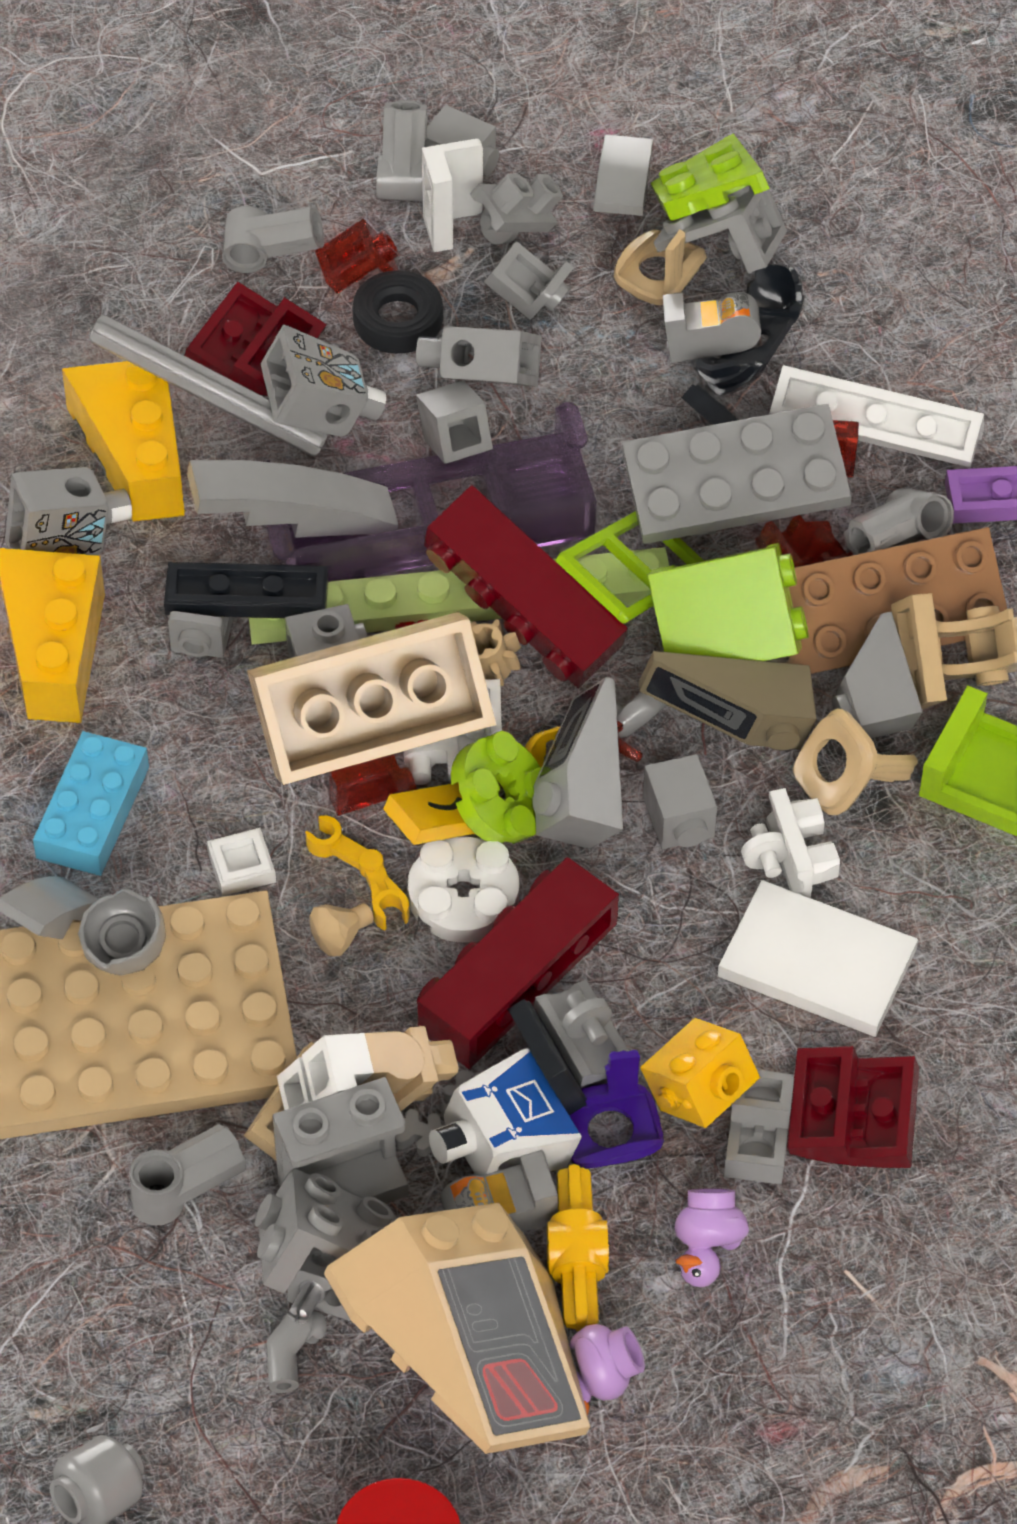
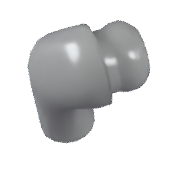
[266,1311,327,1393]

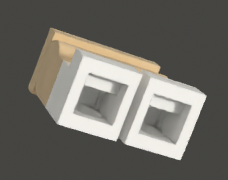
[277,1026,459,1111]

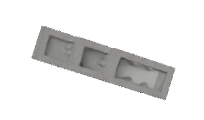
[187,460,399,538]

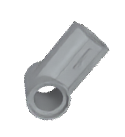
[376,100,428,202]
[222,206,324,273]
[844,488,954,555]
[130,1124,246,1225]

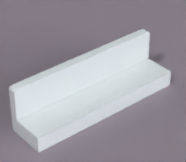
[769,365,984,468]

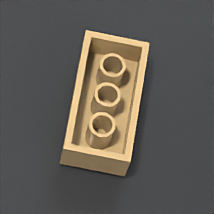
[247,612,496,785]

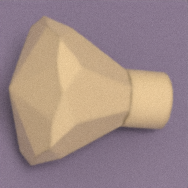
[309,903,374,957]

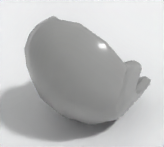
[78,888,166,976]

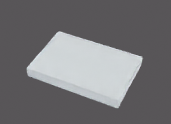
[717,880,918,1037]

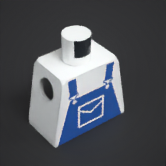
[429,1048,582,1176]

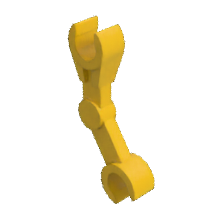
[305,815,410,931]

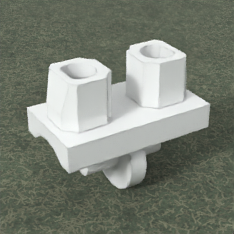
[741,788,840,898]

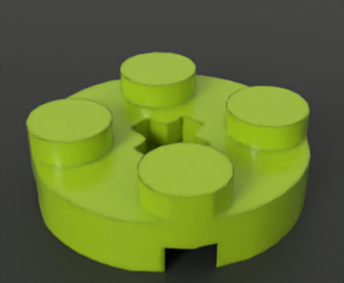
[451,731,541,844]

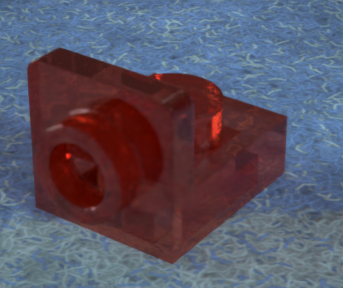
[315,218,400,294]

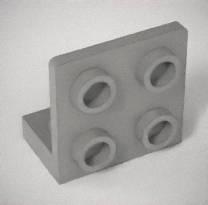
[654,185,787,273]

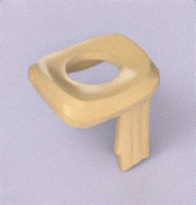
[614,229,707,305]
[793,708,918,815]

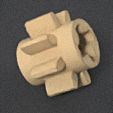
[471,619,521,686]

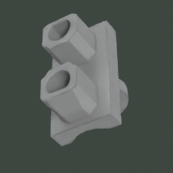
[470,174,563,244]
[534,980,629,1089]

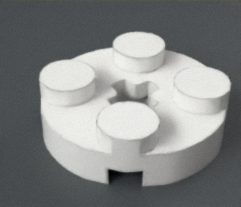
[408,837,520,943]

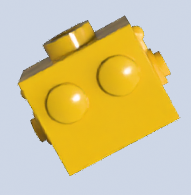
[640,1018,760,1128]

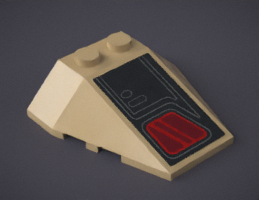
[324,1203,590,1454]

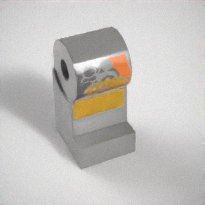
[663,292,761,363]
[440,1150,558,1232]

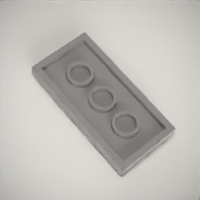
[622,403,852,544]

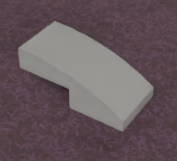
[593,134,653,216]
[0,876,99,939]
[723,1070,795,1185]

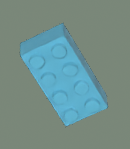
[33,731,149,876]

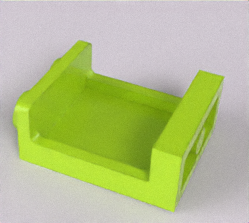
[647,543,809,661]
[919,685,1017,836]

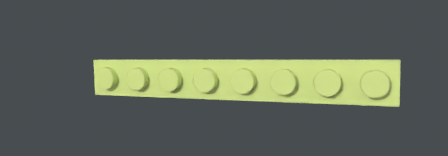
[248,547,669,645]

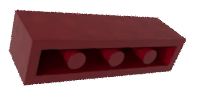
[424,485,628,689]
[417,857,619,1070]

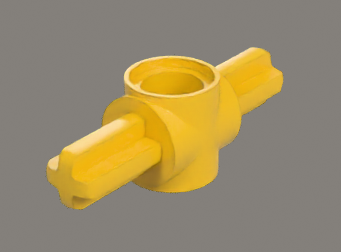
[547,1164,609,1332]

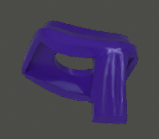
[562,1050,664,1169]

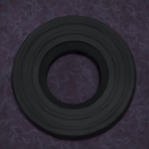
[352,270,443,354]

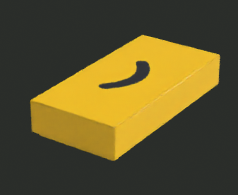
[383,782,475,845]

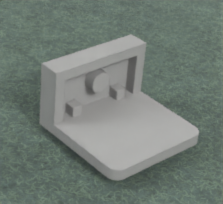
[255,1169,397,1294]

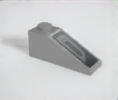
[533,677,623,849]

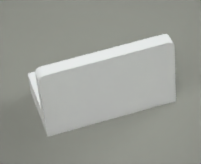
[422,139,483,252]

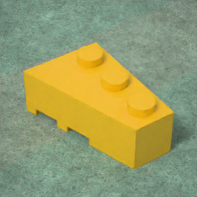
[62,361,185,522]
[0,548,105,723]

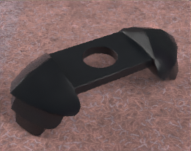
[694,263,805,395]

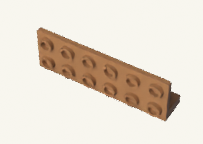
[766,527,1007,674]

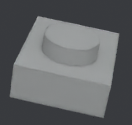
[484,241,574,320]

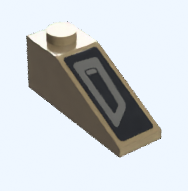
[639,651,817,751]

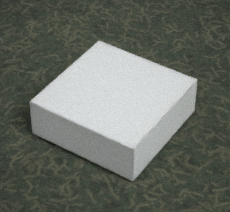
[207,828,276,896]

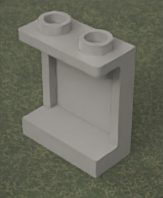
[273,1077,408,1203]

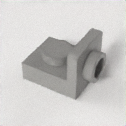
[168,611,234,658]

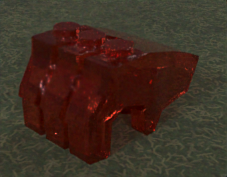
[755,515,853,568]

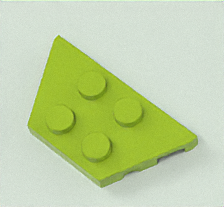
[651,133,770,221]

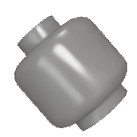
[50,1435,144,1524]

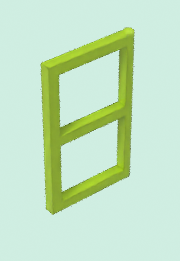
[555,511,704,624]

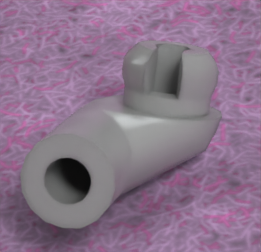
[616,692,667,738]

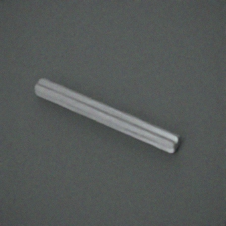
[89,315,327,456]

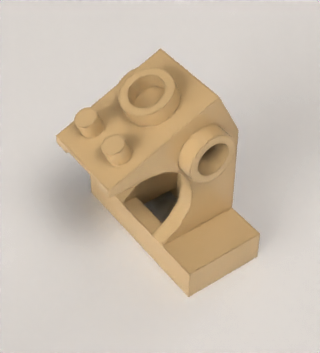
[891,593,1017,709]

